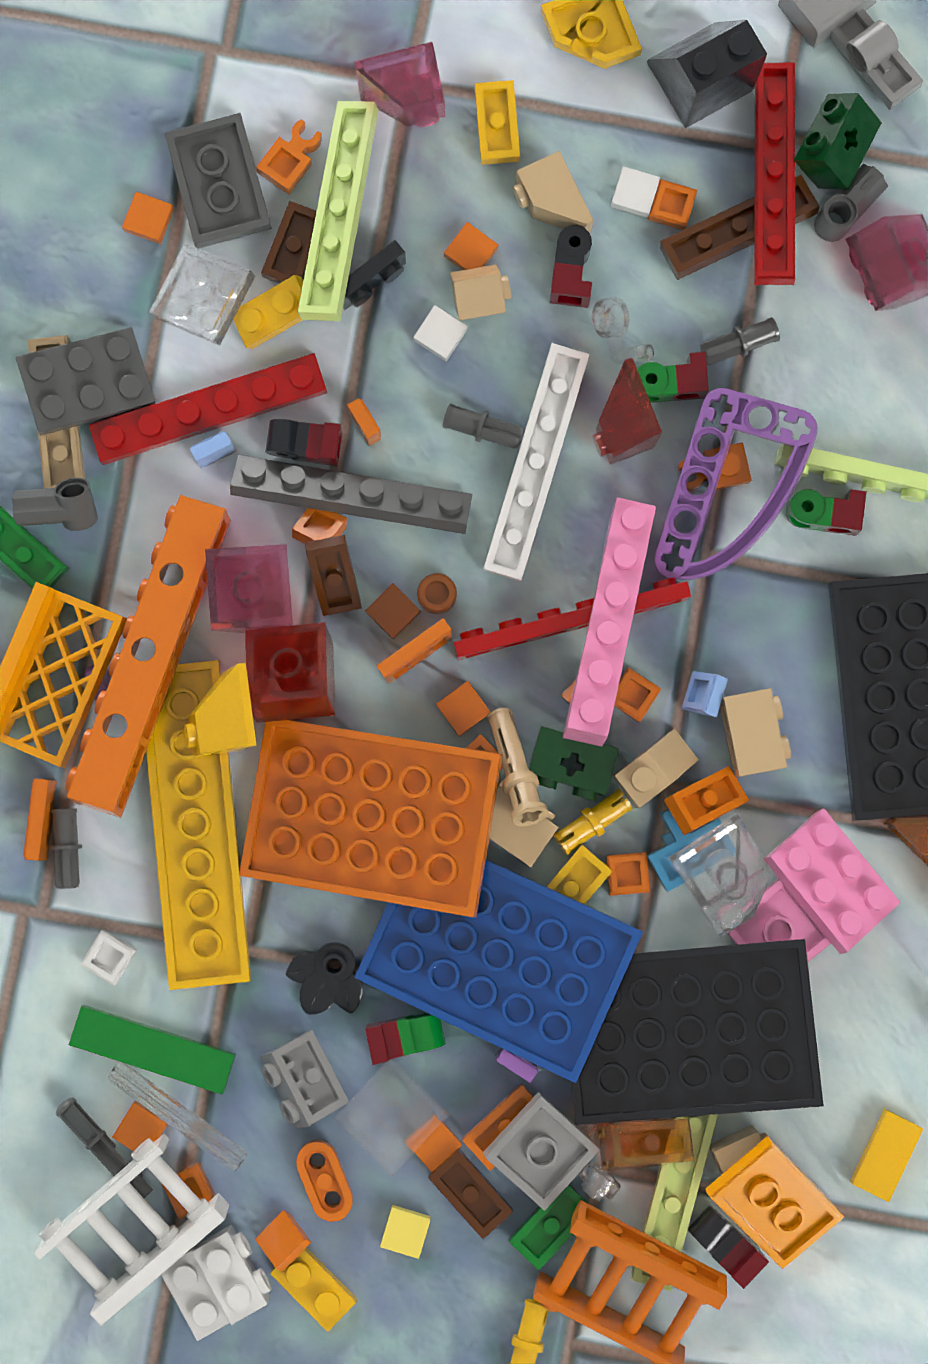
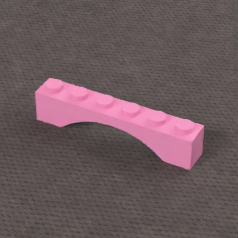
[563,497,656,747]

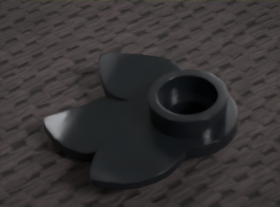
[285,942,363,1015]

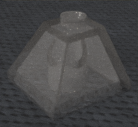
[669,814,772,938]

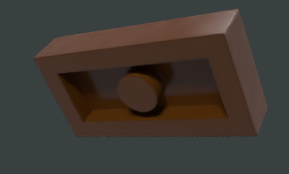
[261,201,317,283]
[305,535,362,616]
[428,1148,513,1239]

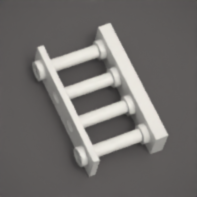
[34,1133,229,1326]

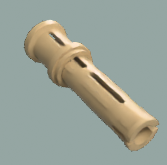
[487,708,548,826]

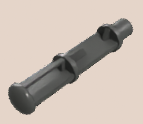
[56,1098,153,1198]

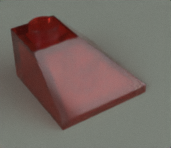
[593,357,662,465]

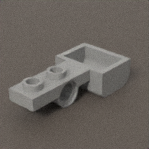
[778,0,923,110]

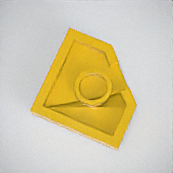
[540,0,642,69]

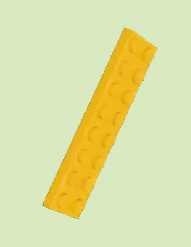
[146,660,252,990]

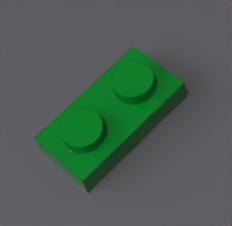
[509,1184,591,1271]

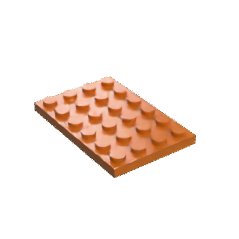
[239,717,503,917]

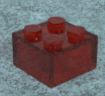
[245,622,336,723]

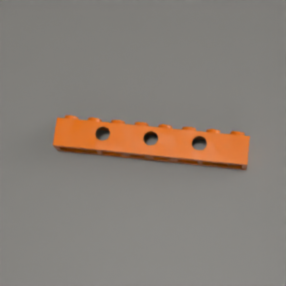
[65,495,231,818]

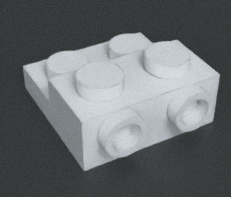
[161,1225,272,1341]

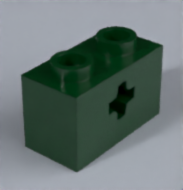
[793,93,882,189]
[528,726,619,801]

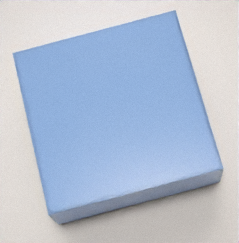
[190,431,236,468]
[682,671,728,717]

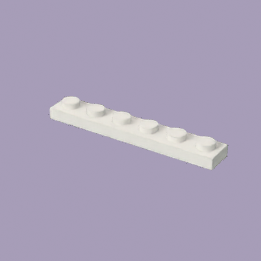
[483,343,590,582]

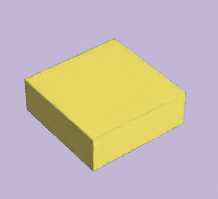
[380,1205,431,1259]

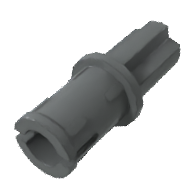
[700,317,780,365]
[443,403,523,449]
[49,808,82,889]

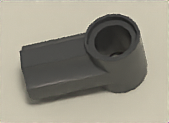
[814,163,888,242]
[12,477,98,531]

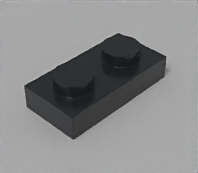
[343,240,406,310]

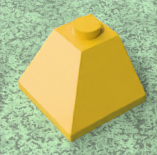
[184,663,256,756]

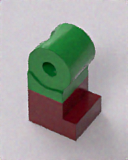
[632,352,709,403]
[786,489,867,536]
[365,1013,446,1065]

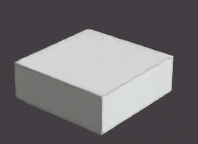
[611,166,660,218]
[413,305,468,362]
[80,929,137,986]

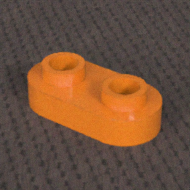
[296,1139,353,1222]

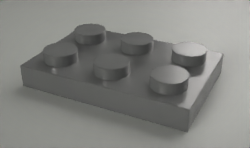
[165,113,272,249]
[16,327,156,436]

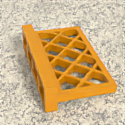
[0,582,127,769]

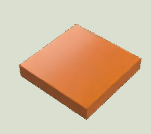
[376,618,452,683]

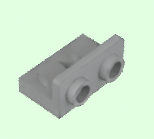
[260,1030,349,1129]

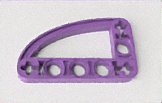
[655,388,818,580]

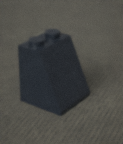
[647,20,767,129]

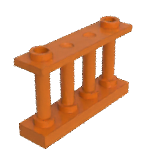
[533,1200,727,1364]

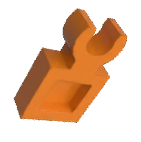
[256,119,322,195]
[677,442,752,491]

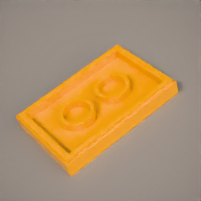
[705,1136,844,1269]

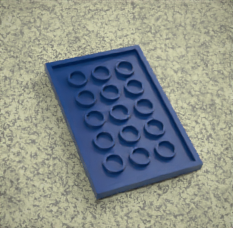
[354,859,644,1083]

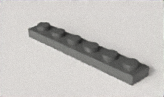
[230,455,472,534]

